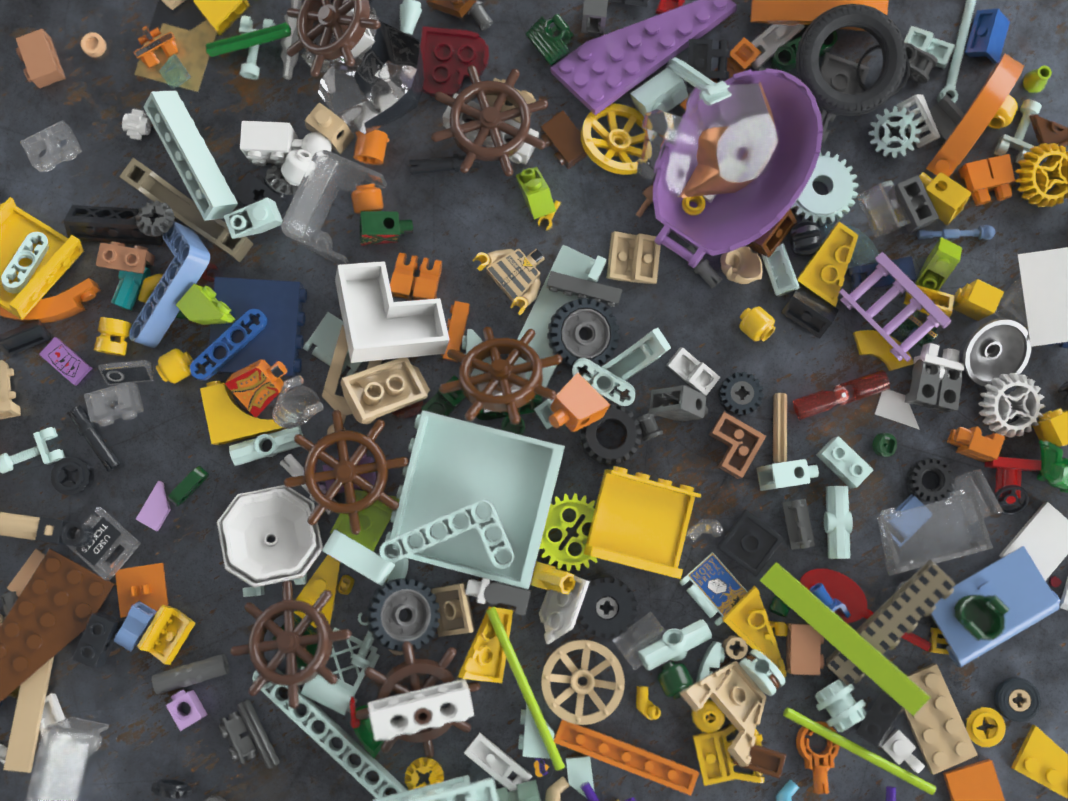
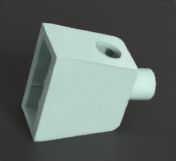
[757,459,819,491]

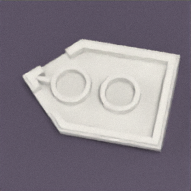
[539,569,590,644]

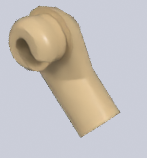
[545,776,570,801]

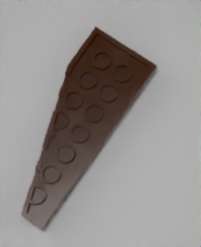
[0,549,115,702]

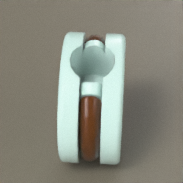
[739,649,785,696]

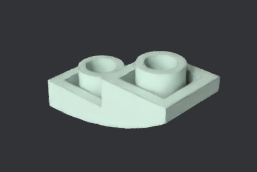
[696,641,725,683]

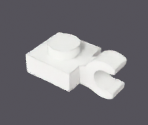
[881,729,925,773]

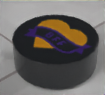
[529,757,554,780]

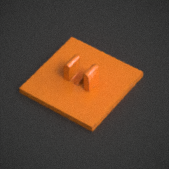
[115,563,168,618]

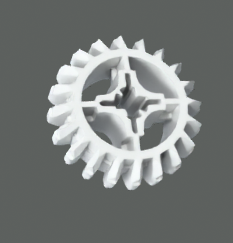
[978,373,1046,437]

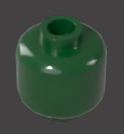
[657,661,694,700]

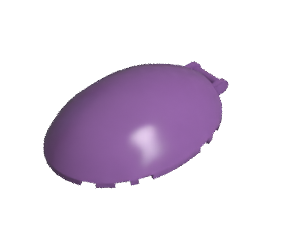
[653,68,823,268]

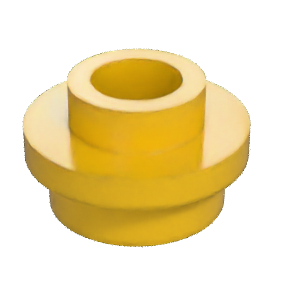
[682,196,706,216]

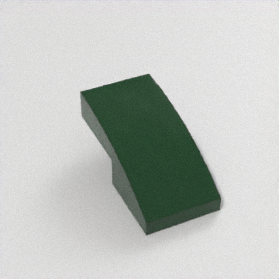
[420,375,466,416]

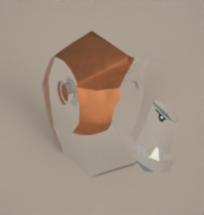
[637,81,778,197]

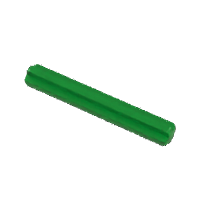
[205,23,291,57]

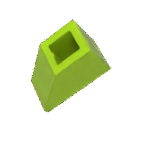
[515,167,556,219]
[914,237,962,291]
[176,284,236,325]

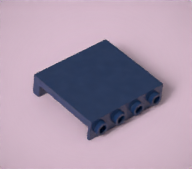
[207,277,307,379]

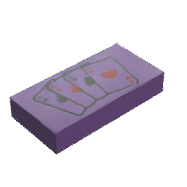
[39,337,92,386]

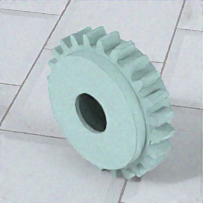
[790,151,859,226]

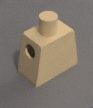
[305,103,355,155]

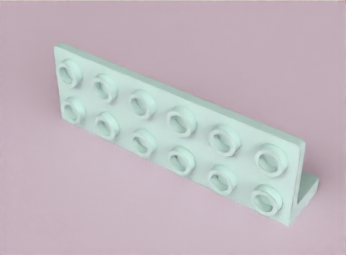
[513,245,606,387]

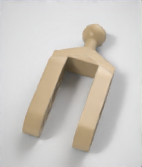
[322,325,382,435]

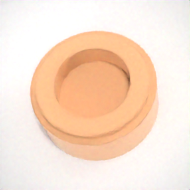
[81,32,106,58]

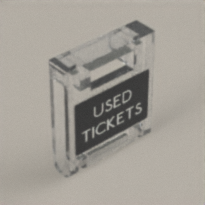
[68,507,141,581]

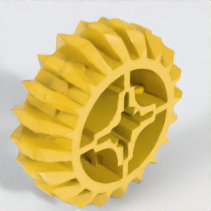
[1015,143,1068,207]

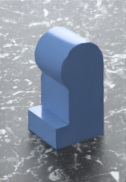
[114,601,157,652]

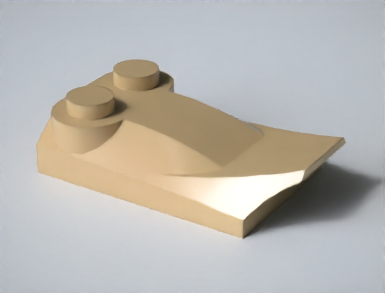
[341,357,430,424]

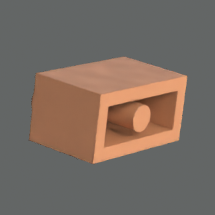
[16,29,66,88]
[786,623,824,675]

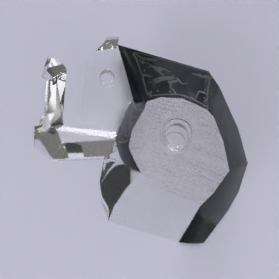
[301,8,424,134]

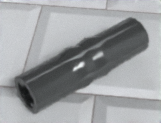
[152,654,229,695]

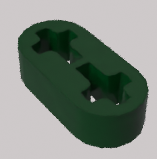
[168,466,209,507]

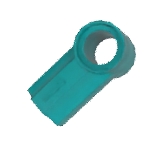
[111,267,150,311]

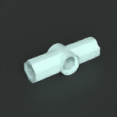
[229,425,303,466]
[824,486,853,559]
[638,619,712,670]

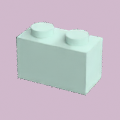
[630,67,689,123]

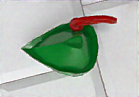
[350,697,385,759]

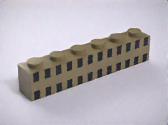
[826,559,956,686]

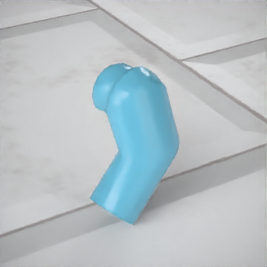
[776,779,799,801]

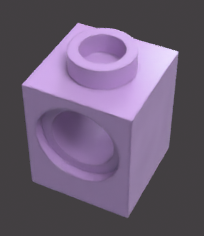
[166,689,208,731]

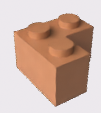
[708,412,766,479]

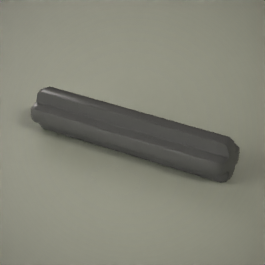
[237,699,279,769]

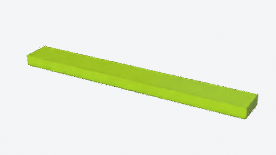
[760,562,930,716]

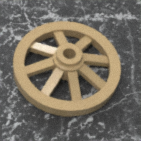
[541,640,625,725]

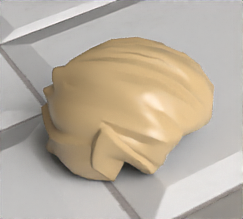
[720,246,763,284]

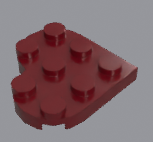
[420,26,489,97]

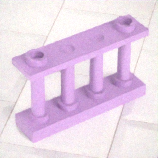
[840,252,951,362]

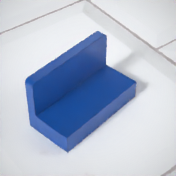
[965,9,1010,64]

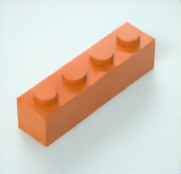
[441,301,470,363]

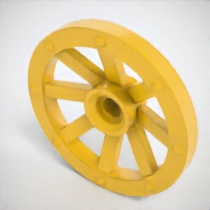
[581,104,659,175]

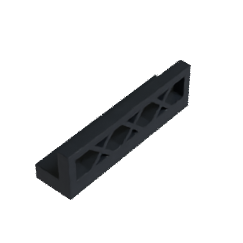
[64,205,164,245]

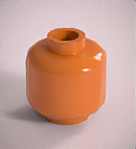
[351,184,384,214]

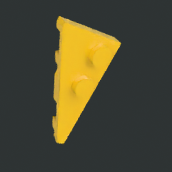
[294,555,341,628]
[722,586,787,678]

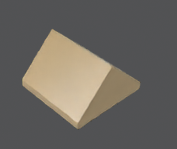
[431,582,475,637]

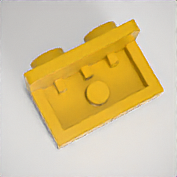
[137,605,196,665]

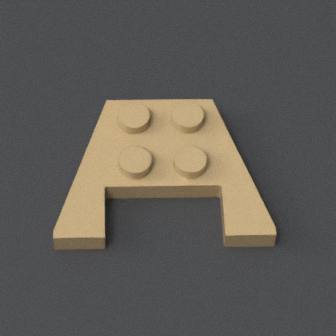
[680,661,766,767]

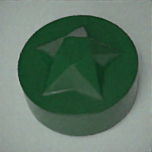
[872,433,897,457]

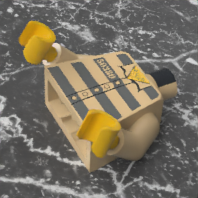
[472,249,545,315]

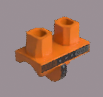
[134,26,179,69]

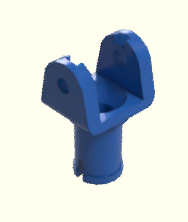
[809,583,851,618]

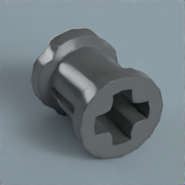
[636,413,664,441]

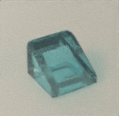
[159,54,191,90]

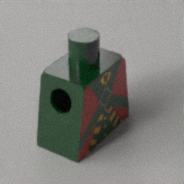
[359,211,413,246]

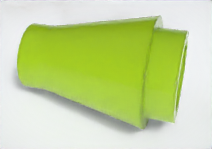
[1023,66,1052,93]

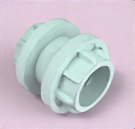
[815,679,867,732]

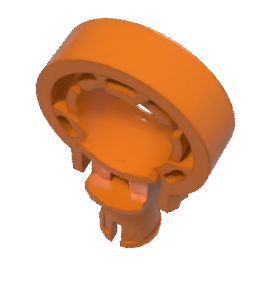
[796,721,840,794]

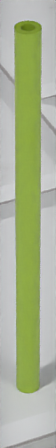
[486,607,565,771]
[783,707,936,795]

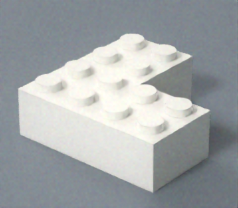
[335,261,449,363]

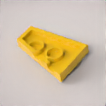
[458,606,513,683]

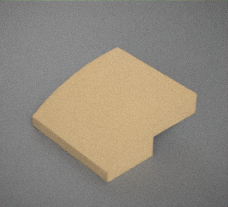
[606,231,661,284]

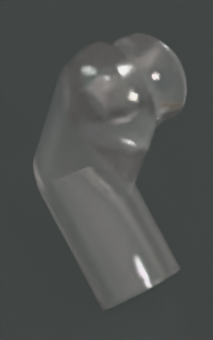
[686,519,723,542]

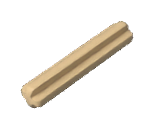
[773,393,787,463]

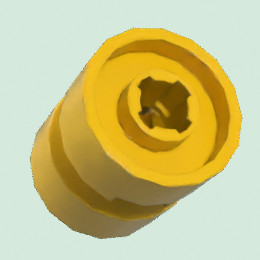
[94,317,132,356]

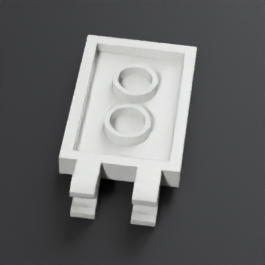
[999,502,1068,581]

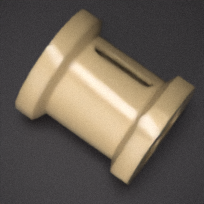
[722,635,748,659]

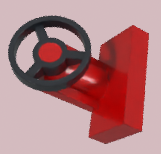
[985,457,1041,515]

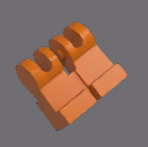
[390,253,442,301]

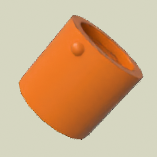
[353,128,389,165]

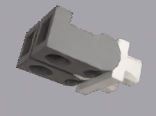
[905,343,965,413]
[466,578,532,616]

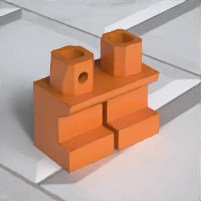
[959,154,1015,206]
[947,426,1005,462]

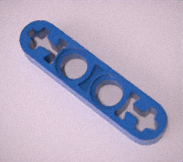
[190,309,267,381]

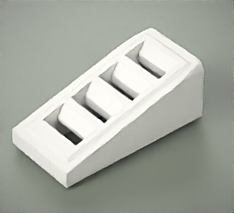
[897,94,940,148]

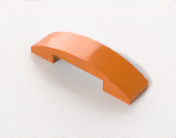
[680,37,761,111]

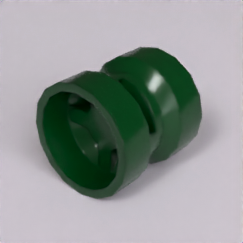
[501,416,525,435]

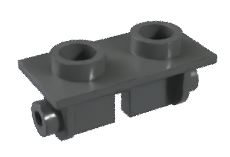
[782,499,815,550]
[218,711,256,764]

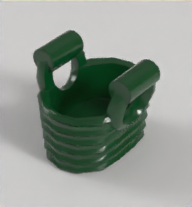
[525,14,574,65]
[954,595,1009,641]

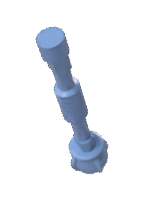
[917,225,995,240]

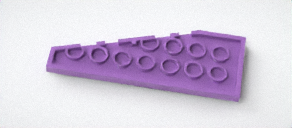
[551,0,737,116]

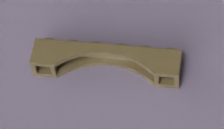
[119,158,253,262]

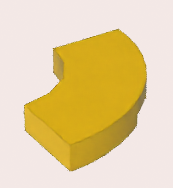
[853,330,913,371]

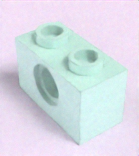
[816,436,873,488]

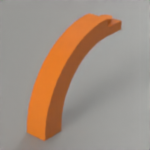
[926,54,1024,177]
[0,278,101,323]

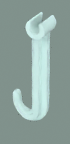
[666,57,729,105]

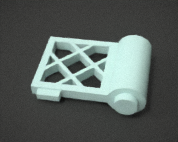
[301,628,380,716]

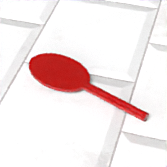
[799,568,932,652]

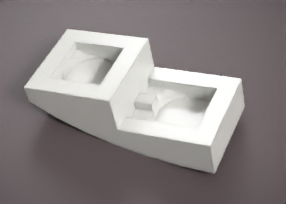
[666,347,720,396]

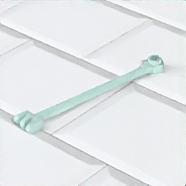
[937,0,976,103]

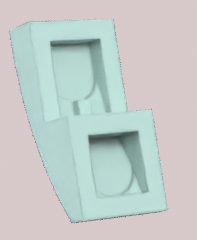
[904,26,955,69]

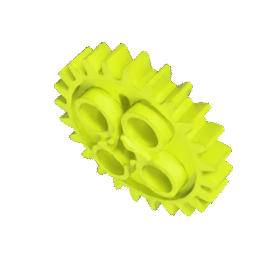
[539,493,598,571]

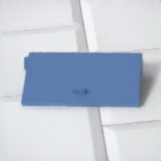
[931,546,1060,667]

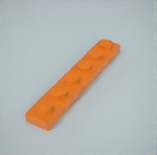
[554,719,699,795]

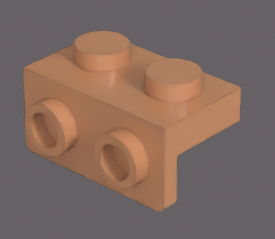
[96,242,155,274]

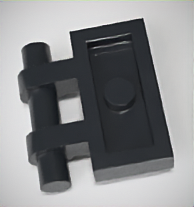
[686,39,730,88]

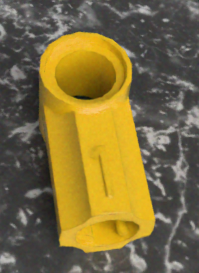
[530,561,576,594]

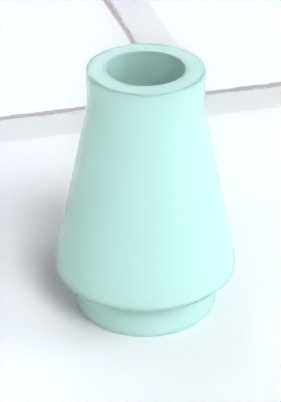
[400,0,422,36]

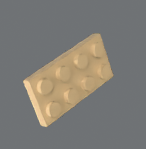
[904,663,978,775]

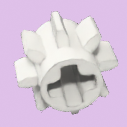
[122,109,151,140]

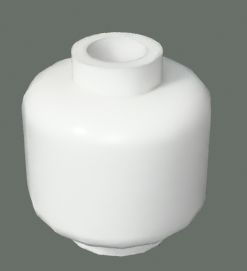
[281,150,316,186]

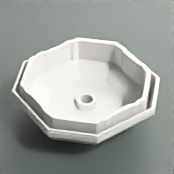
[217,485,323,588]

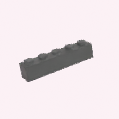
[547,271,622,307]

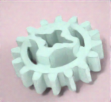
[869,106,922,158]

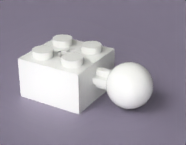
[240,121,331,167]

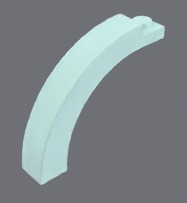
[534,328,671,429]

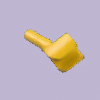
[538,200,561,231]
[769,621,788,636]

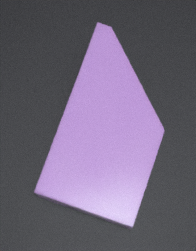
[136,481,171,531]

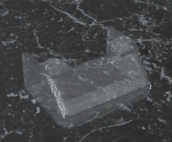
[281,150,387,265]
[27,717,109,801]

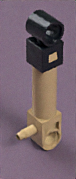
[0,512,94,548]

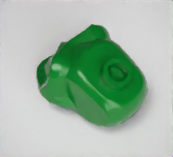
[1037,439,1068,493]

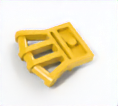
[692,723,765,786]

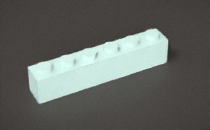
[144,91,238,221]

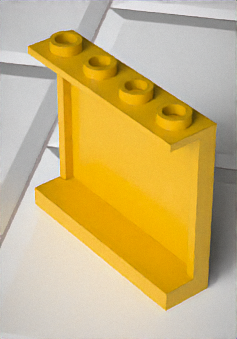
[0,197,84,320]
[584,466,701,579]

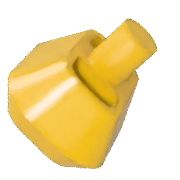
[337,575,355,595]

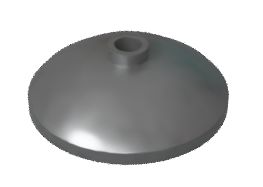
[963,318,1031,387]

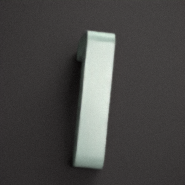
[380,500,514,569]

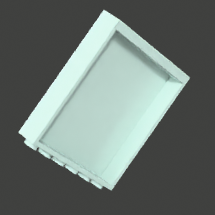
[385,410,565,589]

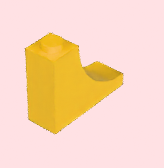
[200,381,286,446]

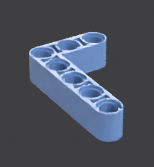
[129,222,210,348]

